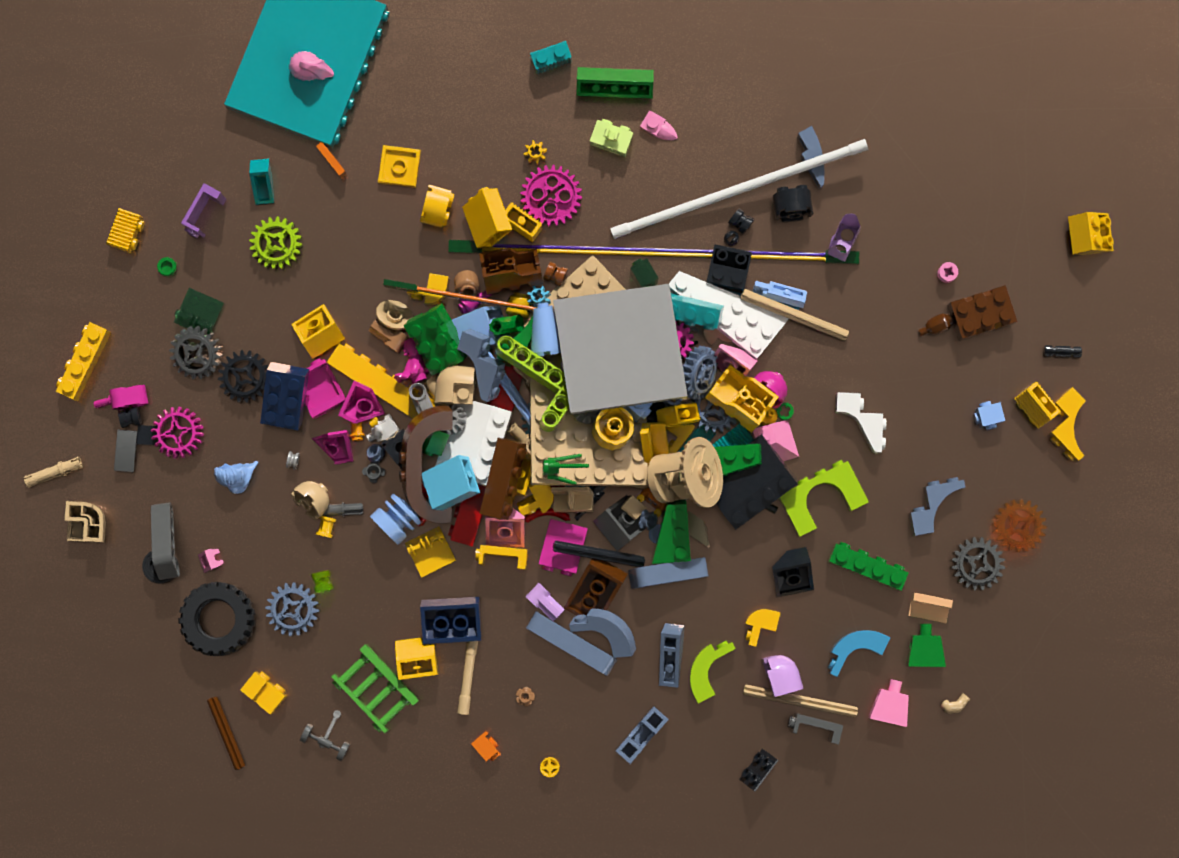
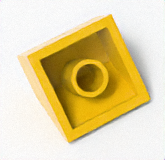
[291,304,345,359]

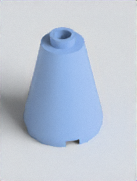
[531,302,561,356]

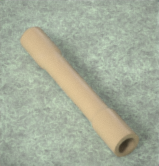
[457,641,478,715]

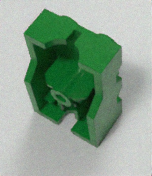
[404,303,468,375]

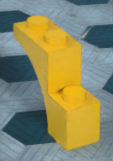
[1049,387,1086,462]

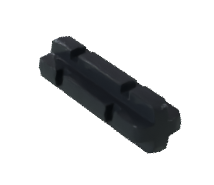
[1044,345,1082,358]

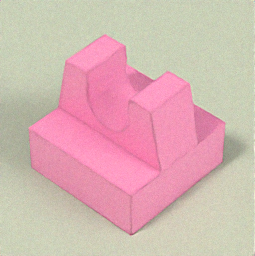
[198,549,224,573]

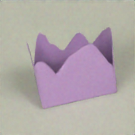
[827,213,861,262]

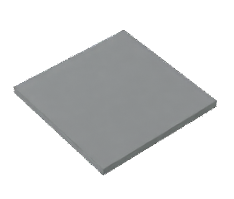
[553,284,687,415]

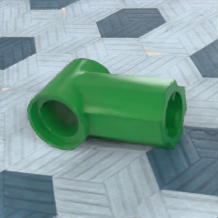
[489,315,524,335]

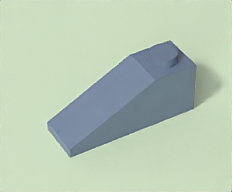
[659,623,684,688]

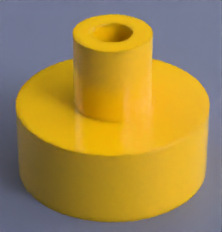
[760,407,777,426]

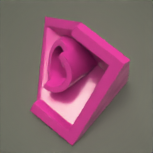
[338,380,385,424]
[312,430,354,464]

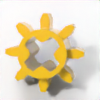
[524,140,547,165]

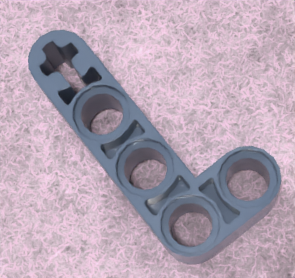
[628,557,709,589]

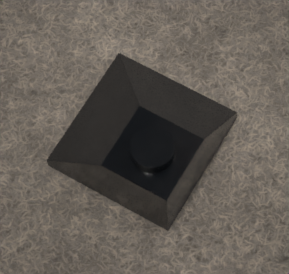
[772,547,814,598]

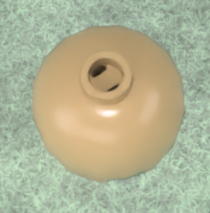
[291,481,329,520]

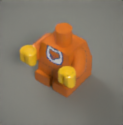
[637,487,666,517]

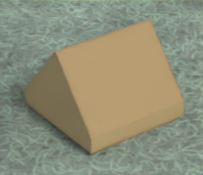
[621,495,646,520]

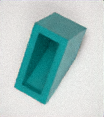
[249,158,274,205]

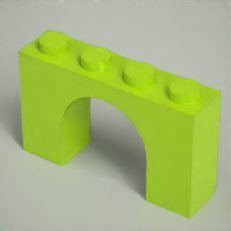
[779,460,869,537]

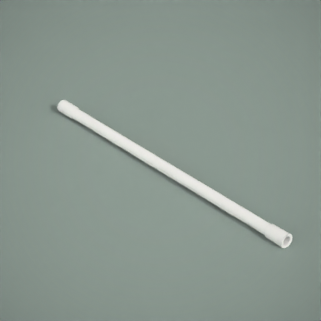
[610,139,868,239]

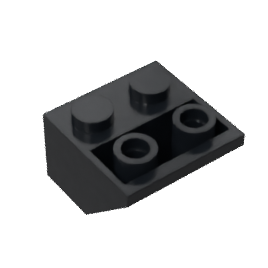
[706,244,752,293]

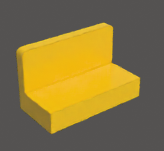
[640,422,669,465]

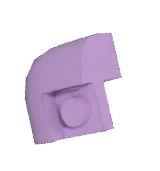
[762,655,803,697]

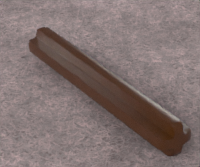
[207,697,245,770]

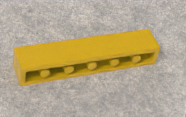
[327,343,435,419]

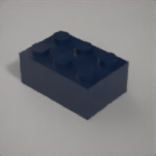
[260,362,309,430]

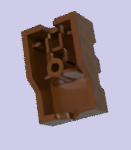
[479,248,543,295]
[947,285,1018,341]

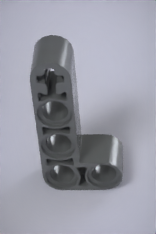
[151,502,180,580]

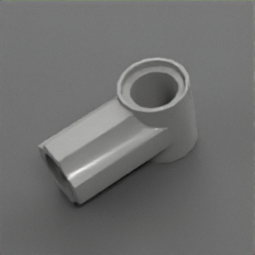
[409,383,433,414]

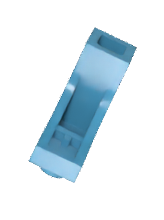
[828,630,890,677]

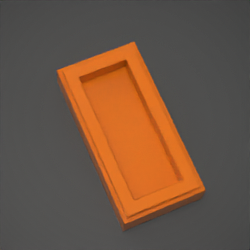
[316,142,346,179]

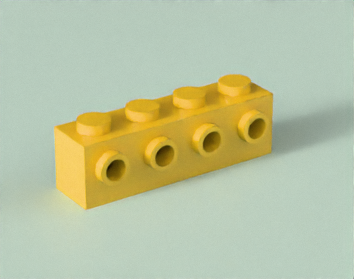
[56,322,111,402]

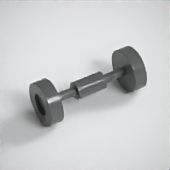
[300,723,350,762]

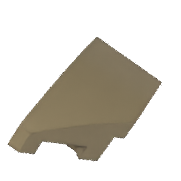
[687,510,710,548]

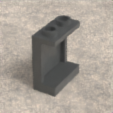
[788,713,843,745]

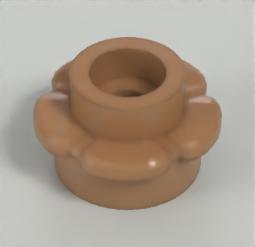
[516,687,535,706]

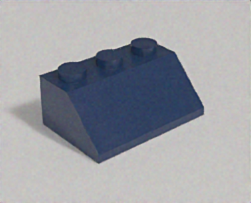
[420,597,481,644]

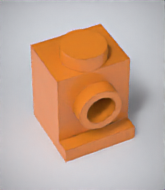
[471,730,501,761]

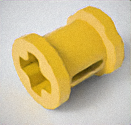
[315,516,336,538]

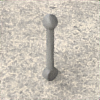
[319,710,341,748]

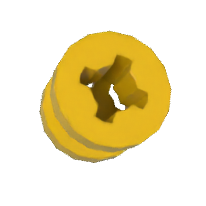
[540,757,560,777]

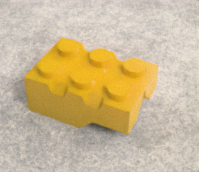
[705,365,779,433]

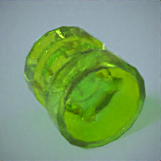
[311,570,334,593]

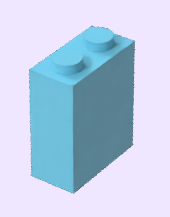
[422,455,480,511]

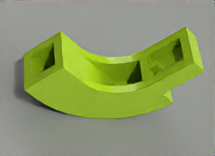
[690,640,736,703]

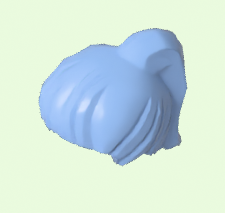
[214,461,258,494]

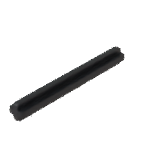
[553,541,645,567]

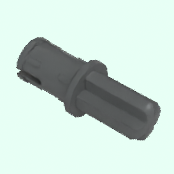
[325,502,364,517]

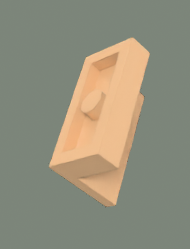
[908,593,953,623]

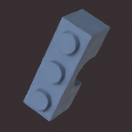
[615,706,669,764]

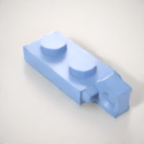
[753,281,807,308]

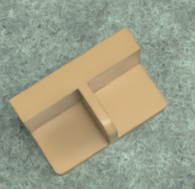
[551,487,594,512]

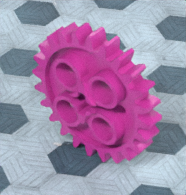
[520,165,582,227]

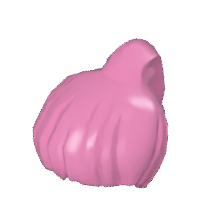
[289,51,334,81]

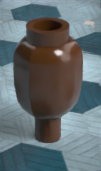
[919,313,954,336]

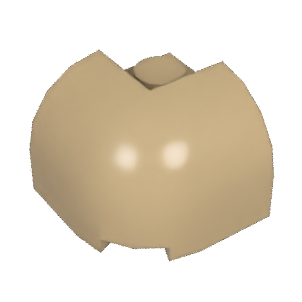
[434,366,476,405]
[65,501,106,543]

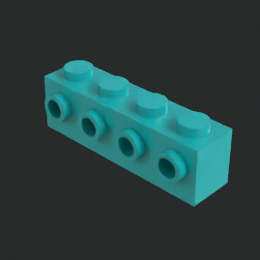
[671,293,724,330]

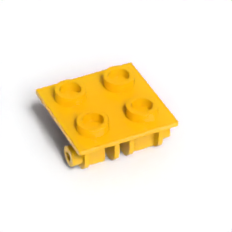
[405,526,456,578]

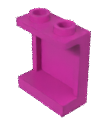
[305,358,346,419]
[539,519,588,577]

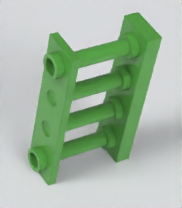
[331,644,420,733]

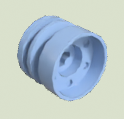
[370,493,422,545]

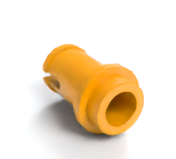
[349,421,365,441]

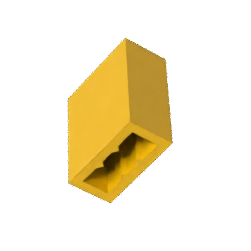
[462,187,512,248]

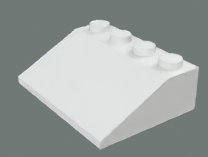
[435,401,512,486]

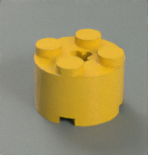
[420,185,454,228]
[591,407,634,451]

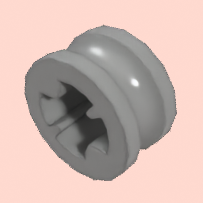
[286,451,300,470]

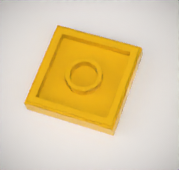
[378,145,421,188]

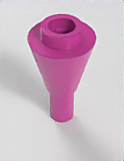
[458,290,492,314]

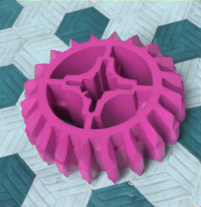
[151,407,204,459]

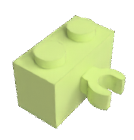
[590,119,633,157]

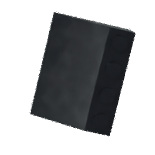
[716,434,798,530]

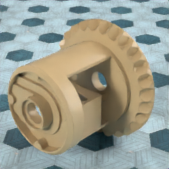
[647,437,723,508]

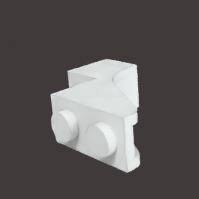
[835,392,886,454]

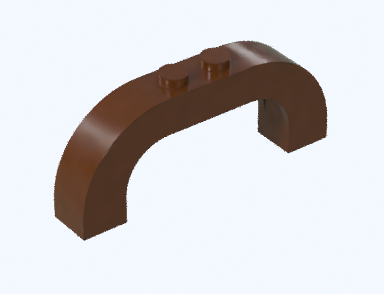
[399,405,453,523]

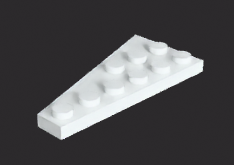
[669,271,788,360]

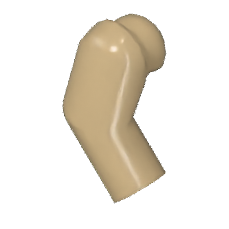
[941,693,970,714]

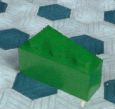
[652,499,691,564]

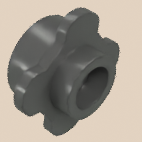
[362,462,385,483]

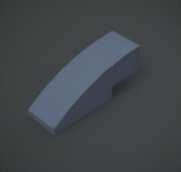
[797,126,825,189]

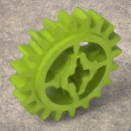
[249,216,303,270]

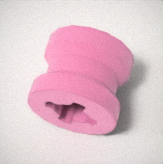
[937,262,958,283]

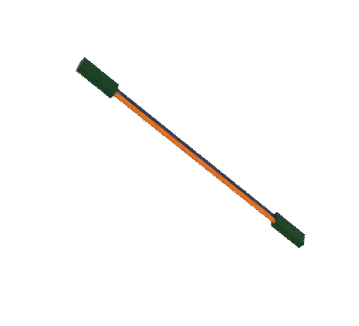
[383,279,537,311]

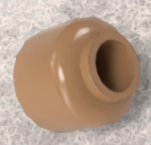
[454,270,480,296]

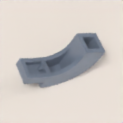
[569,609,636,658]

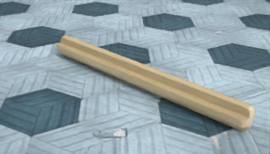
[741,289,849,341]
[743,685,858,717]

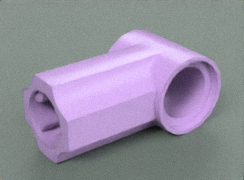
[525,583,565,622]

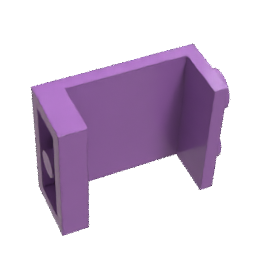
[181,183,226,239]

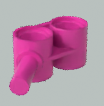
[94,385,148,410]

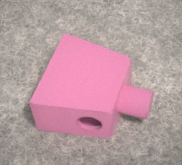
[868,679,908,727]

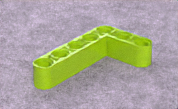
[495,336,569,432]

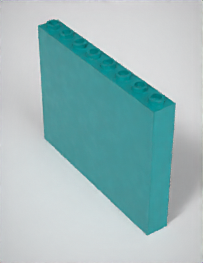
[224,0,390,149]

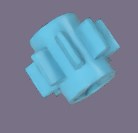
[527,286,551,307]

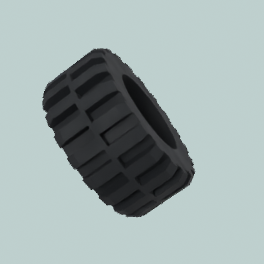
[178,582,256,656]

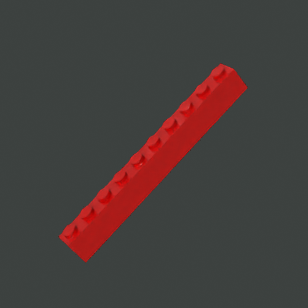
[448,358,524,547]

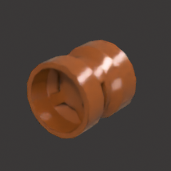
[543,262,568,287]

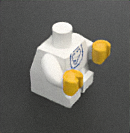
[366,414,399,442]

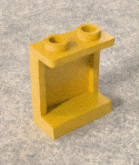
[475,545,528,570]

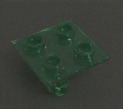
[174,288,224,335]

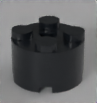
[772,185,814,222]

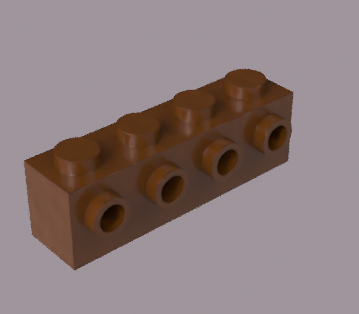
[480,438,526,520]

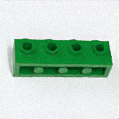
[576,67,654,99]
[827,542,909,591]

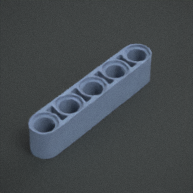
[526,612,617,676]

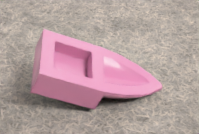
[640,110,678,140]

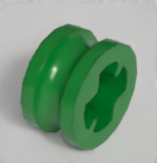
[776,402,794,420]

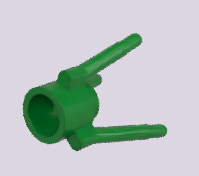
[542,454,589,485]

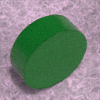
[157,257,177,277]

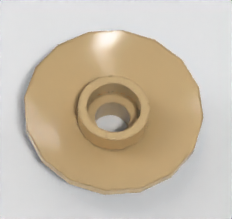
[376,300,413,330]

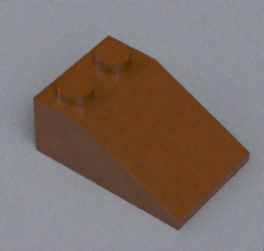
[564,559,628,616]

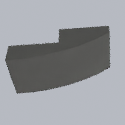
[114,429,137,472]

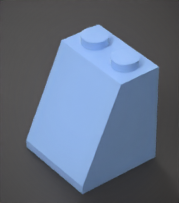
[452,306,510,358]

